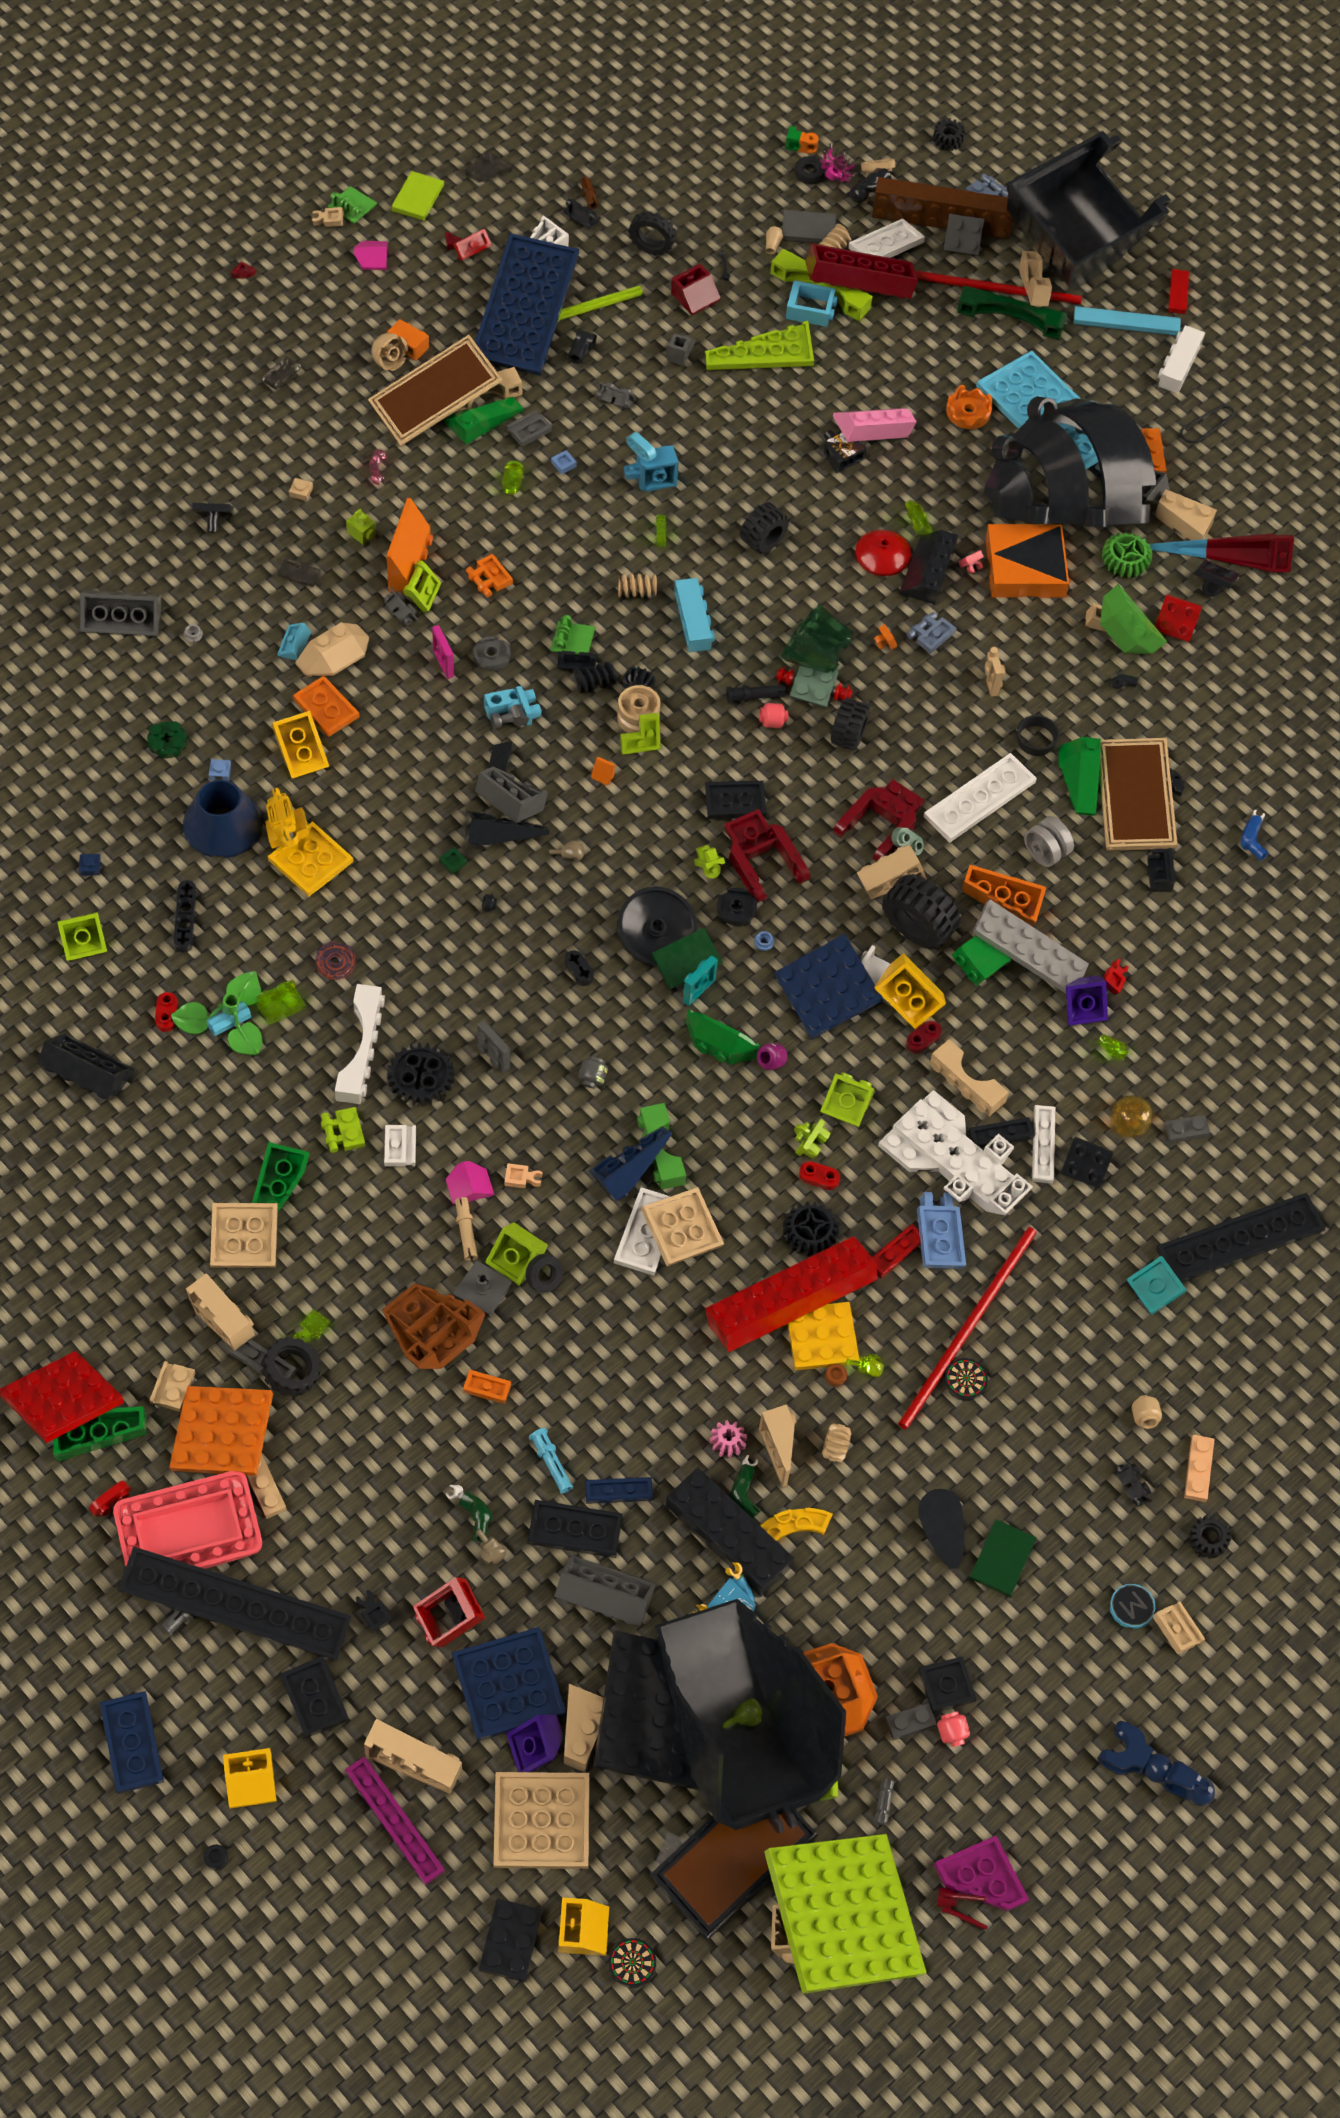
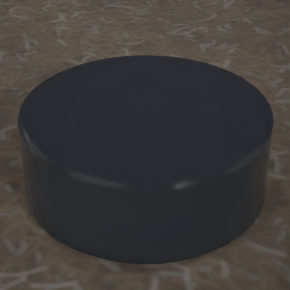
[204,1844,228,1870]

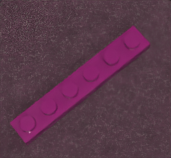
[345,1756,445,1886]

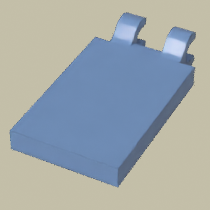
[917,1192,966,1269]

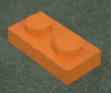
[463,1370,511,1404]

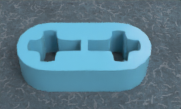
[626,432,657,463]

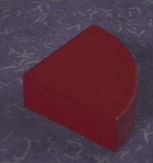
[445,232,462,250]
[231,261,256,279]

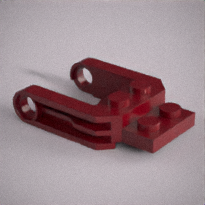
[833,779,924,862]
[724,809,811,903]

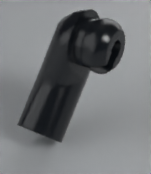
[1111,673,1139,689]

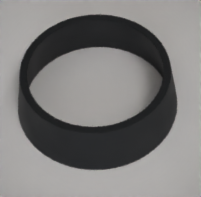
[1017,715,1059,756]

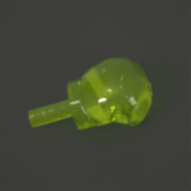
[846,1354,884,1377]
[724,1698,763,1728]

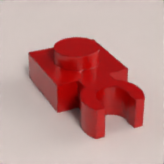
[1103,958,1128,995]

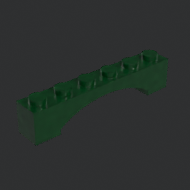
[957,286,1067,340]

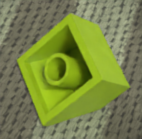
[485,1222,548,1286]

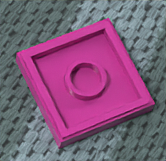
[432,625,454,679]

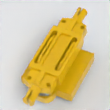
[265,788,310,849]

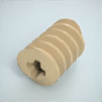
[819,224,851,249]
[618,573,657,598]

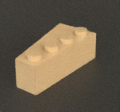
[364,1719,462,1794]

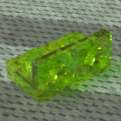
[257,980,306,1025]

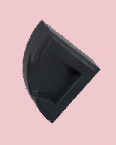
[1171,771,1184,796]

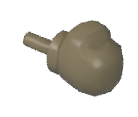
[549,841,584,861]
[476,1529,506,1564]

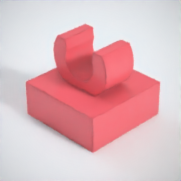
[958,550,984,574]

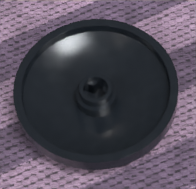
[617,886,697,967]

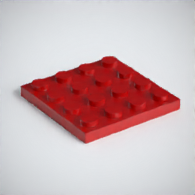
[0,1351,124,1443]

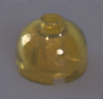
[1110,1095,1153,1138]

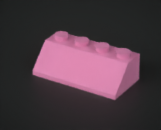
[833,409,916,442]

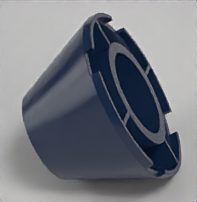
[183,780,263,858]

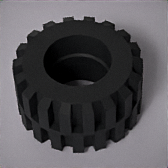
[740,502,789,554]
[831,697,870,751]

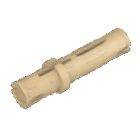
[455,1197,478,1261]

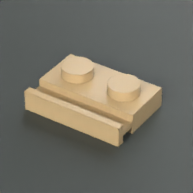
[149,1361,195,1412]
[1152,1601,1205,1655]

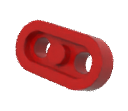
[155,992,178,1032]
[799,1161,841,1190]
[89,1481,131,1517]

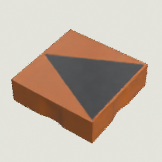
[985,524,1069,598]

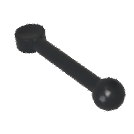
[719,250,730,281]

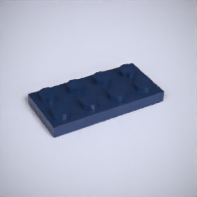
[100,1691,164,1794]

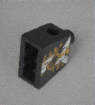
[824,430,867,474]

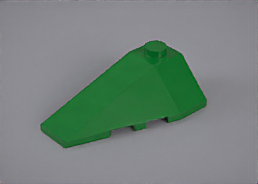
[444,397,524,445]

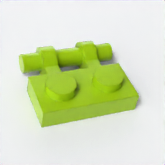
[321,1107,365,1153]

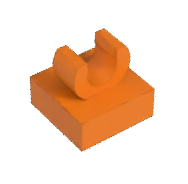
[874,624,897,650]

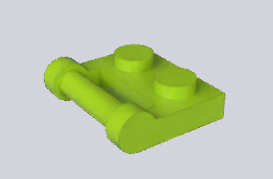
[403,561,441,612]

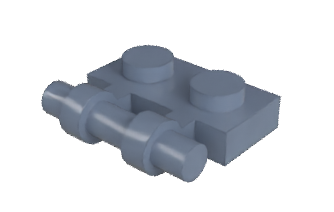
[965,174,1008,197]
[907,612,956,654]

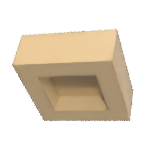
[289,478,313,501]

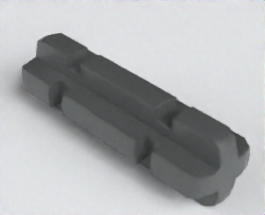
[874,1779,894,1825]

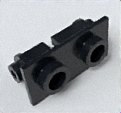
[562,198,601,229]
[557,650,597,670]
[1115,1459,1152,1507]

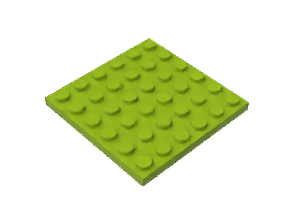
[764,1834,927,1994]

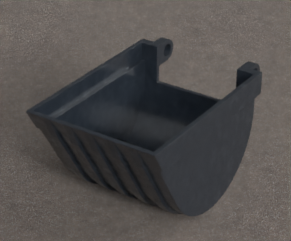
[1007,131,1171,289]

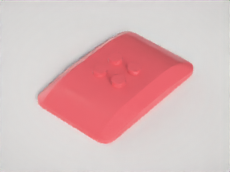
[113,1471,262,1569]

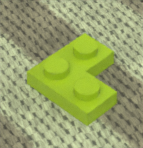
[620,712,661,755]

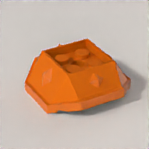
[803,1643,878,1736]

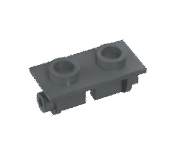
[596,382,635,409]
[384,588,419,625]

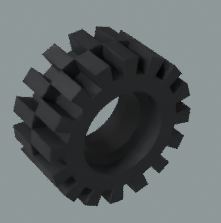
[933,118,965,151]
[1188,1515,1232,1559]

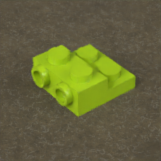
[820,1072,875,1128]

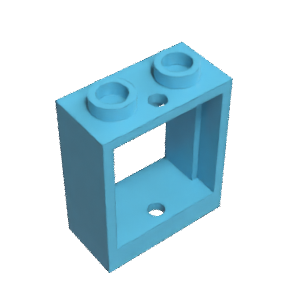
[786,280,838,327]

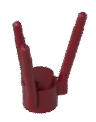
[937,1887,988,1930]

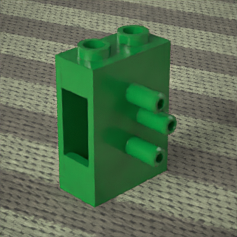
[951,935,1011,986]

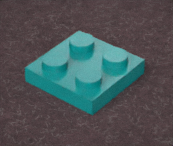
[683,955,718,1006]
[1126,1256,1187,1315]

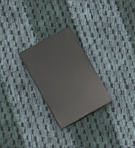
[782,210,836,243]

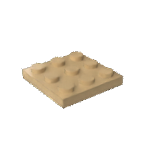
[641,1187,724,1266]
[210,1203,278,1268]

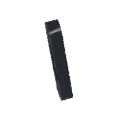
[174,880,197,953]

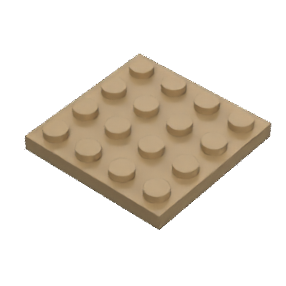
[493,1772,589,1869]

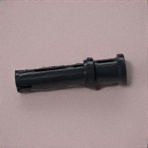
[726,684,786,704]

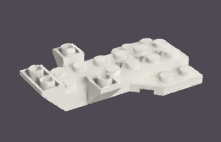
[878,1090,1033,1215]

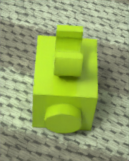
[346,509,376,544]

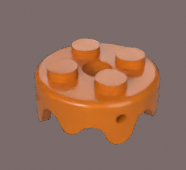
[946,385,992,429]

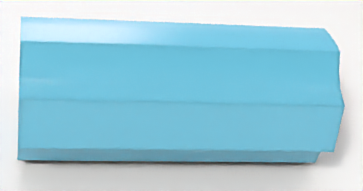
[206,1001,251,1036]

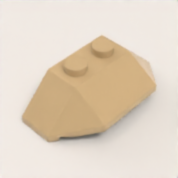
[295,622,369,677]

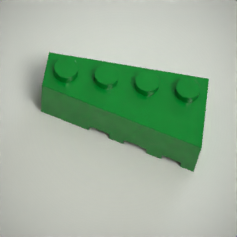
[53,1406,147,1462]

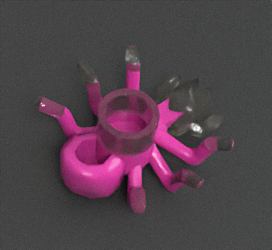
[820,143,859,182]

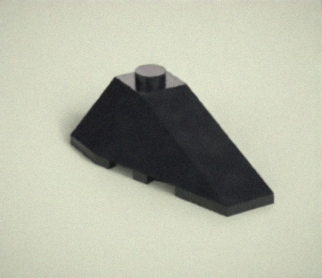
[465,811,550,847]

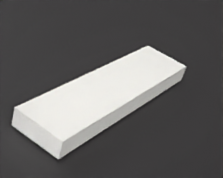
[1032,1105,1056,1184]

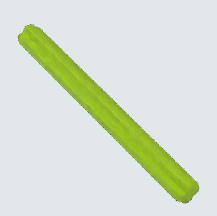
[558,286,643,321]

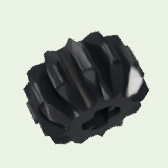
[622,666,655,690]

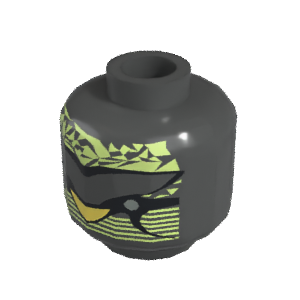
[578,1056,608,1089]

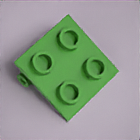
[327,186,377,224]
[550,615,595,655]

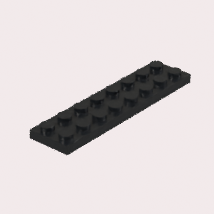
[1156,1192,1326,1283]

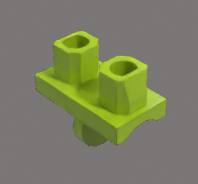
[694,845,725,879]
[794,1119,831,1159]

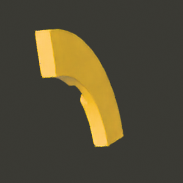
[760,1508,833,1541]

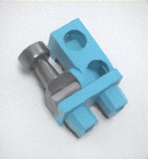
[484,686,541,729]

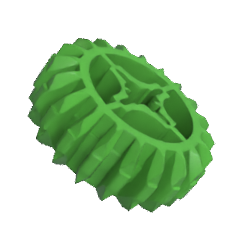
[1102,531,1152,578]

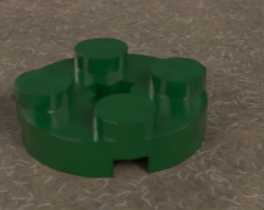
[147,721,187,759]

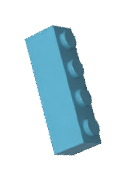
[674,578,715,652]

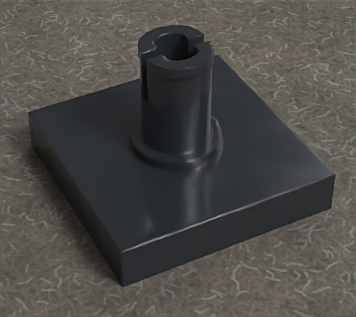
[192,503,234,532]

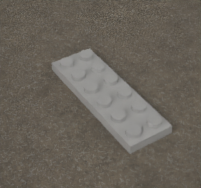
[972,900,1089,994]

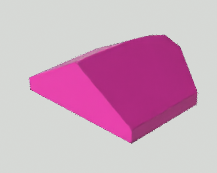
[354,241,388,270]
[446,1161,494,1206]

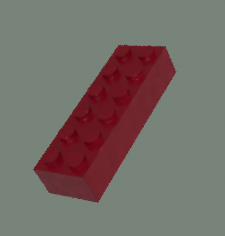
[805,243,918,299]

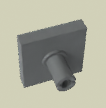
[453,1261,513,1318]

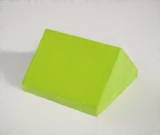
[57,912,107,961]

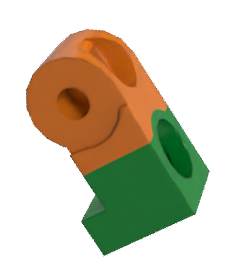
[785,126,819,154]

